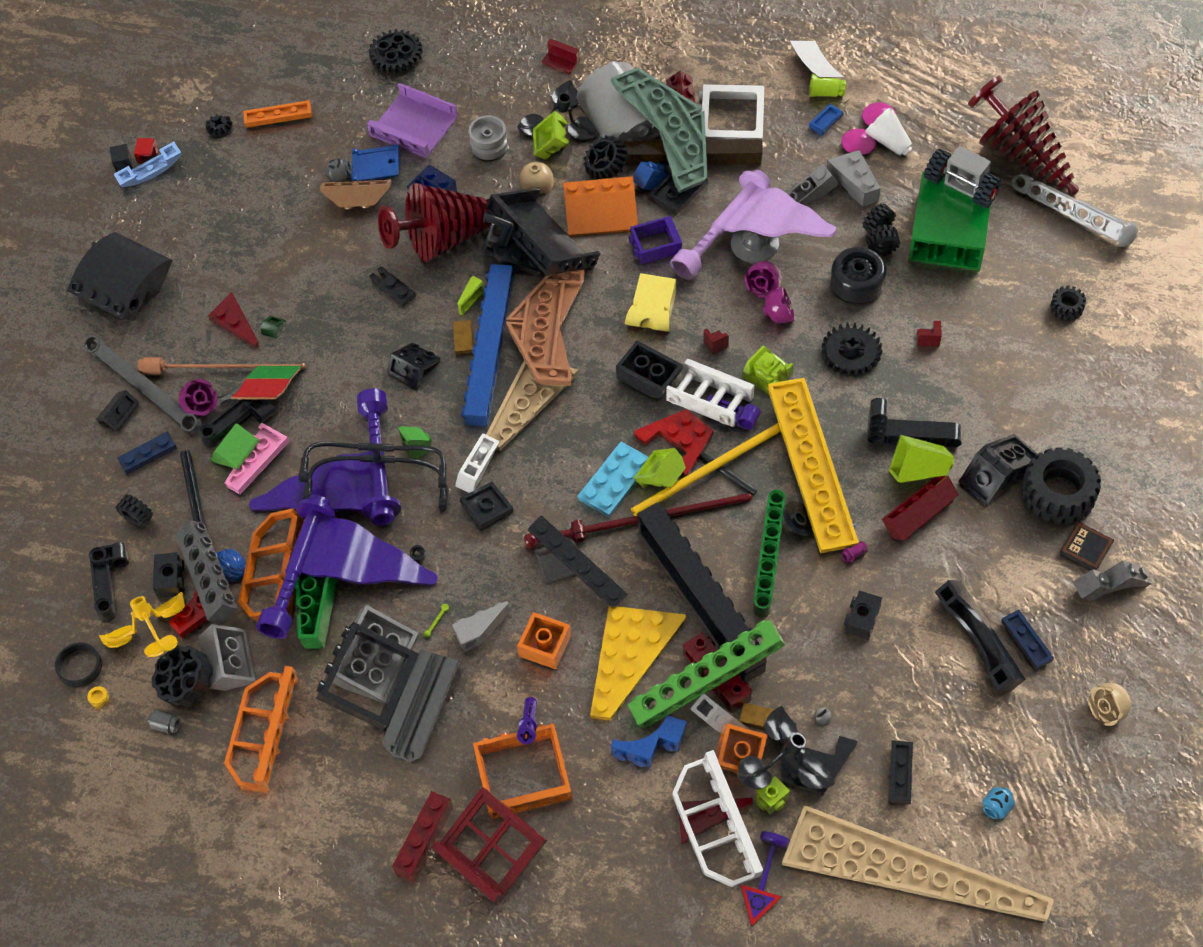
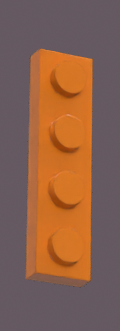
[243,100,312,128]

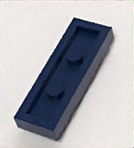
[117,431,177,475]
[1001,610,1054,670]

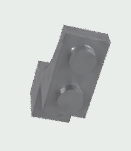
[1074,560,1152,602]

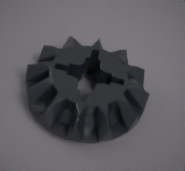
[205,113,233,136]

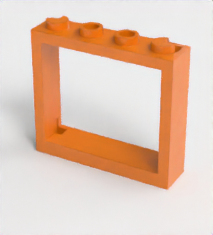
[473,723,572,820]

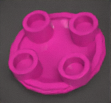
[862,102,896,126]
[842,129,876,155]

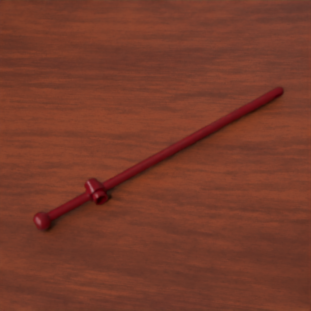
[524,493,752,548]

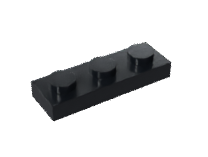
[889,740,913,805]

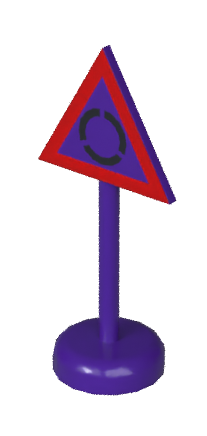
[740,831,790,927]

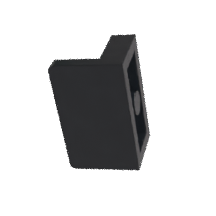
[96,390,139,430]

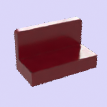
[542,38,580,74]

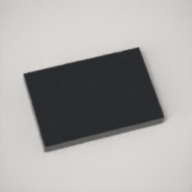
[648,173,708,216]

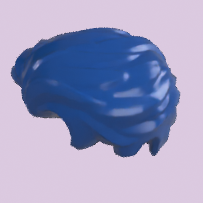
[216,549,246,583]

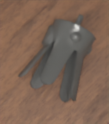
[217,388,239,408]

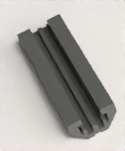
[383,650,460,762]

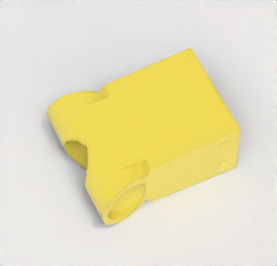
[625,273,676,332]

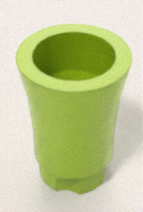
[809,73,846,97]

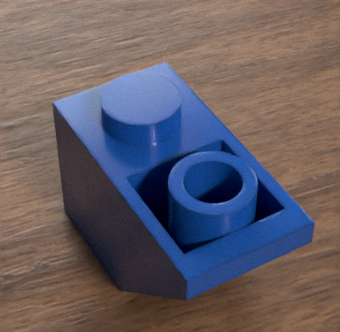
[633,161,670,190]

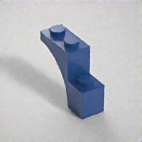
[611,715,687,767]

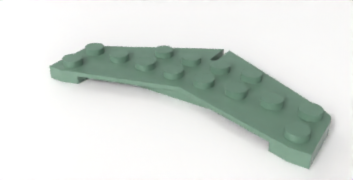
[610,68,707,193]

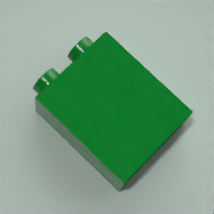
[908,172,991,271]

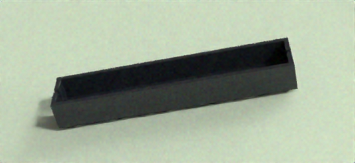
[638,502,767,682]

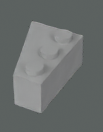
[826,150,881,206]

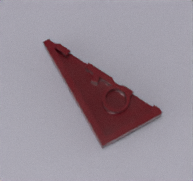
[208,293,259,349]

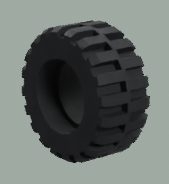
[1022,447,1101,524]

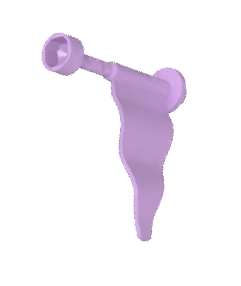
[670,170,837,280]

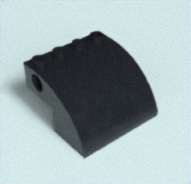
[67,232,173,321]

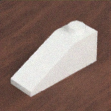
[455,433,499,493]

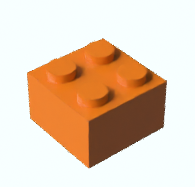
[517,612,572,669]
[715,723,767,773]

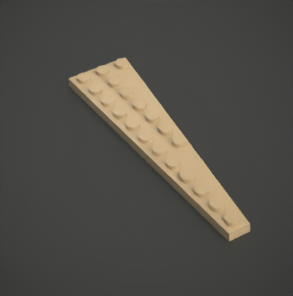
[782,805,1054,922]

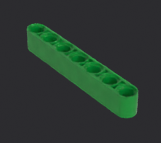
[753,489,786,618]

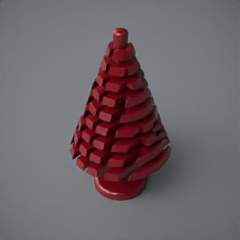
[968,75,1079,195]
[378,183,491,262]

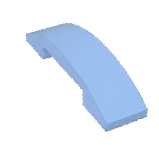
[114,142,182,187]

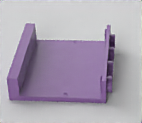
[367,83,458,159]

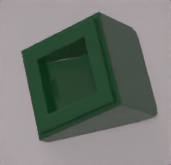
[261,315,286,338]

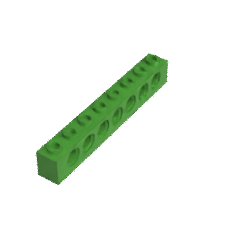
[628,620,786,730]

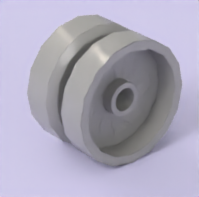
[468,115,508,160]

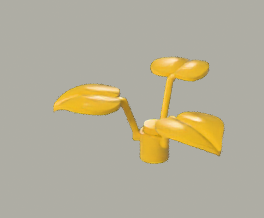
[99,592,185,657]

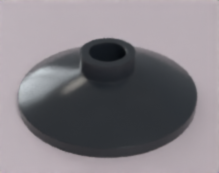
[783,501,813,536]

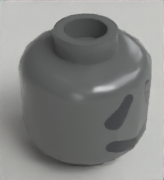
[325,158,352,182]

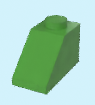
[398,426,432,459]

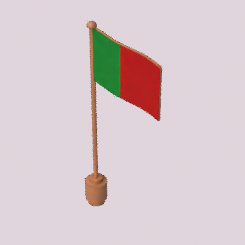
[138,357,306,399]

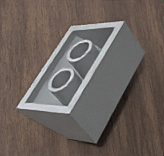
[199,624,256,691]

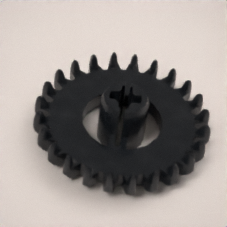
[821,322,883,375]

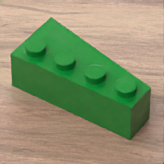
[295,574,338,649]

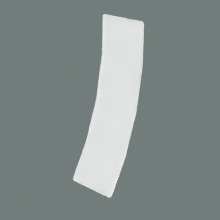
[790,41,844,77]

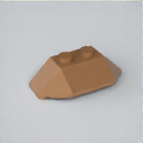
[320,180,392,209]

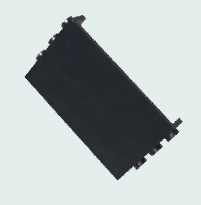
[485,188,601,276]

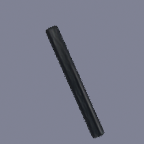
[180,450,205,525]

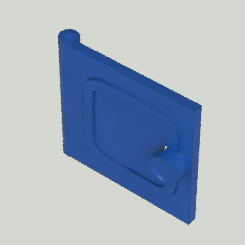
[351,145,399,182]

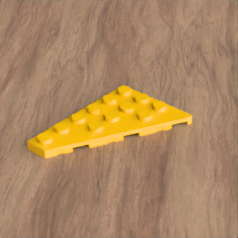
[590,606,686,721]

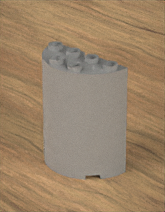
[577,61,661,144]

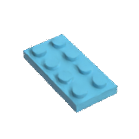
[577,442,648,518]

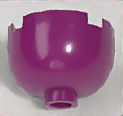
[744,261,782,298]
[763,286,795,324]
[179,379,217,417]

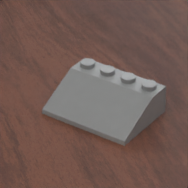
[332,605,418,703]

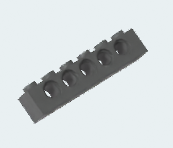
[176,520,238,624]

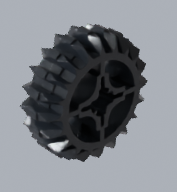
[583,135,628,180]

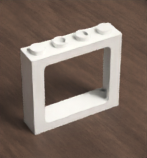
[699,84,764,142]

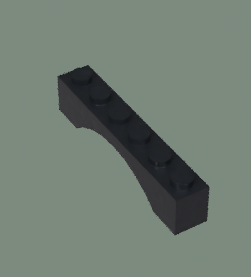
[935,580,1026,691]

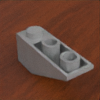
[787,164,839,205]
[452,601,510,653]
[691,693,750,734]

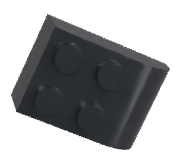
[616,340,683,398]

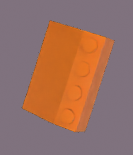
[563,176,638,237]

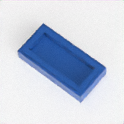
[809,104,844,135]

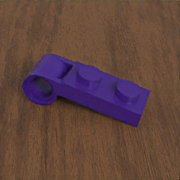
[706,395,761,429]

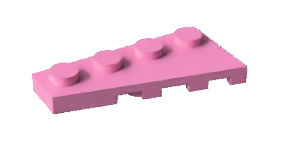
[225,423,290,494]

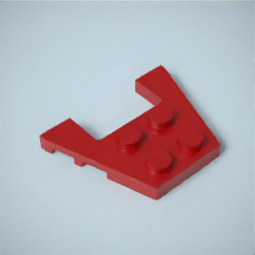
[634,409,713,477]

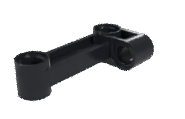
[198,399,276,448]
[89,542,129,622]

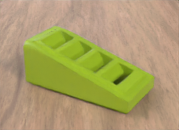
[457,276,484,316]

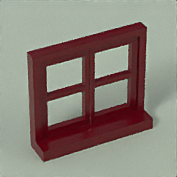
[431,787,548,903]

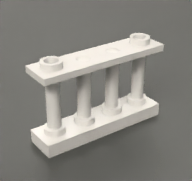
[666,358,754,427]

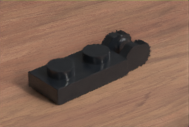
[369,266,416,307]

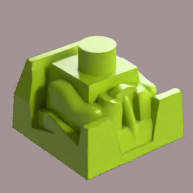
[533,111,569,160]
[742,345,794,396]
[633,448,686,489]

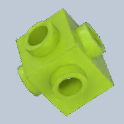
[756,776,790,814]

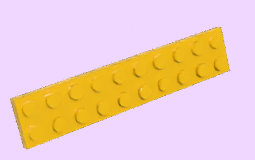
[767,378,859,553]

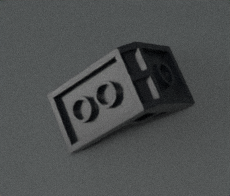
[958,434,1038,506]

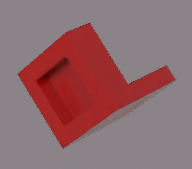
[134,138,158,164]

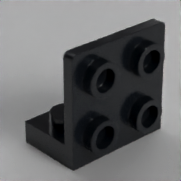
[387,343,441,388]

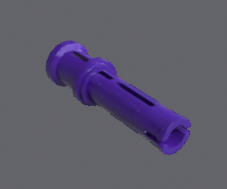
[517,697,537,744]

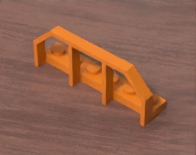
[238,509,304,621]
[224,666,299,793]

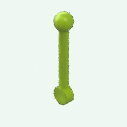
[423,604,449,638]

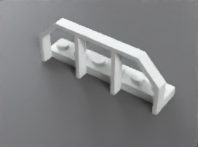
[672,750,763,887]

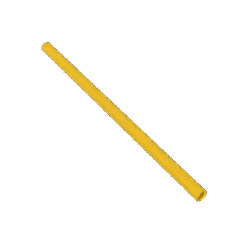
[631,423,781,516]

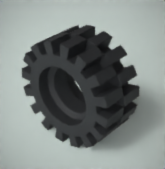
[862,203,896,232]
[866,225,900,256]
[1050,285,1086,321]
[115,494,153,528]

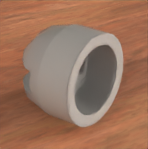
[814,707,831,726]

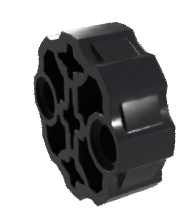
[152,645,213,707]

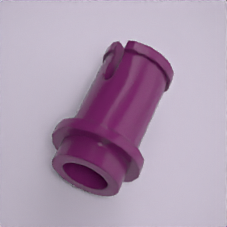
[841,541,868,563]

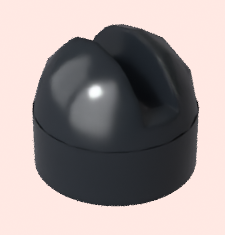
[410,545,426,562]

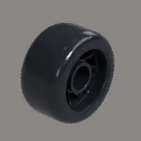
[831,247,886,303]

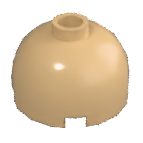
[519,161,554,196]
[1088,683,1131,726]

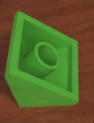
[210,423,259,470]

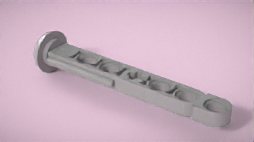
[1012,174,1138,247]

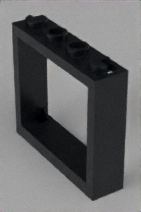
[316,622,419,730]

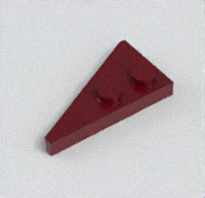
[679,797,753,844]

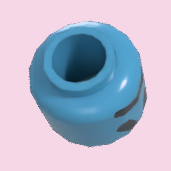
[983,787,1015,819]

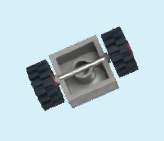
[924,146,1002,208]

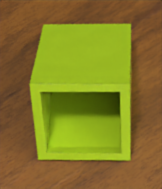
[889,435,954,483]

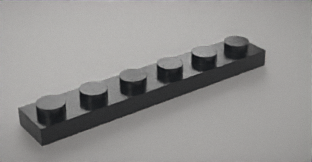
[528,515,628,609]

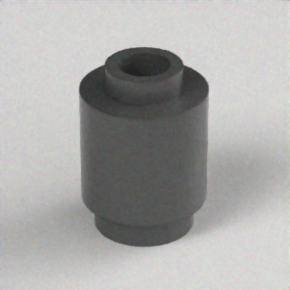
[148,709,181,734]

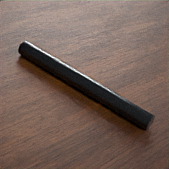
[698,451,758,496]

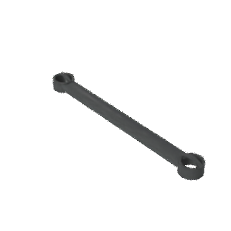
[84,335,201,433]

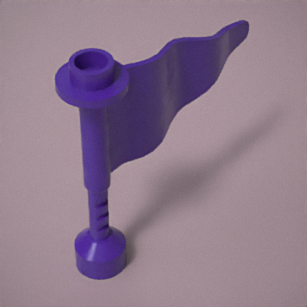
[249,388,401,526]
[256,495,437,639]

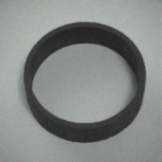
[55,642,102,688]

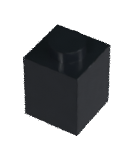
[110,144,133,172]

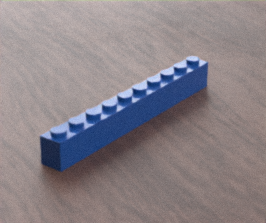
[461,264,514,427]

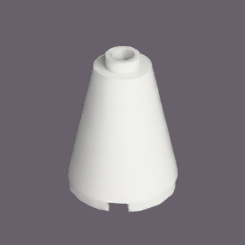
[865,108,912,156]

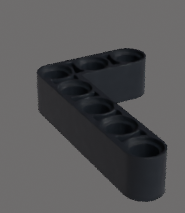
[867,398,962,448]

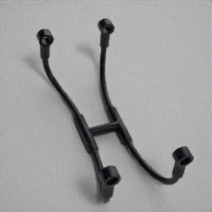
[299,441,448,509]

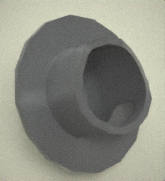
[731,230,779,264]

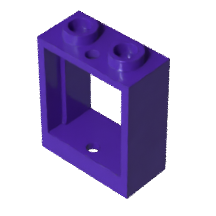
[628,216,682,264]

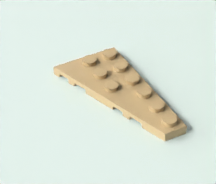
[486,360,579,451]

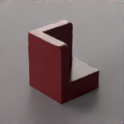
[917,320,942,346]
[703,328,729,355]

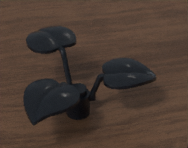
[518,80,597,140]
[738,706,835,790]

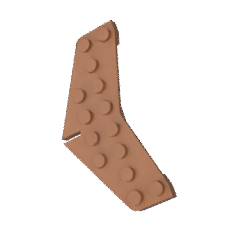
[506,270,585,386]

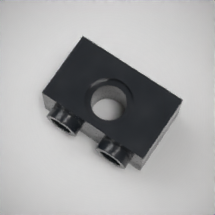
[153,552,185,598]
[844,590,882,641]

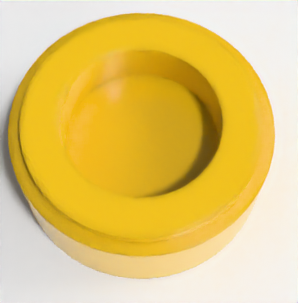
[87,686,109,708]

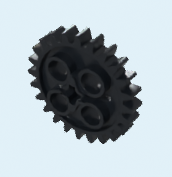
[369,29,423,74]

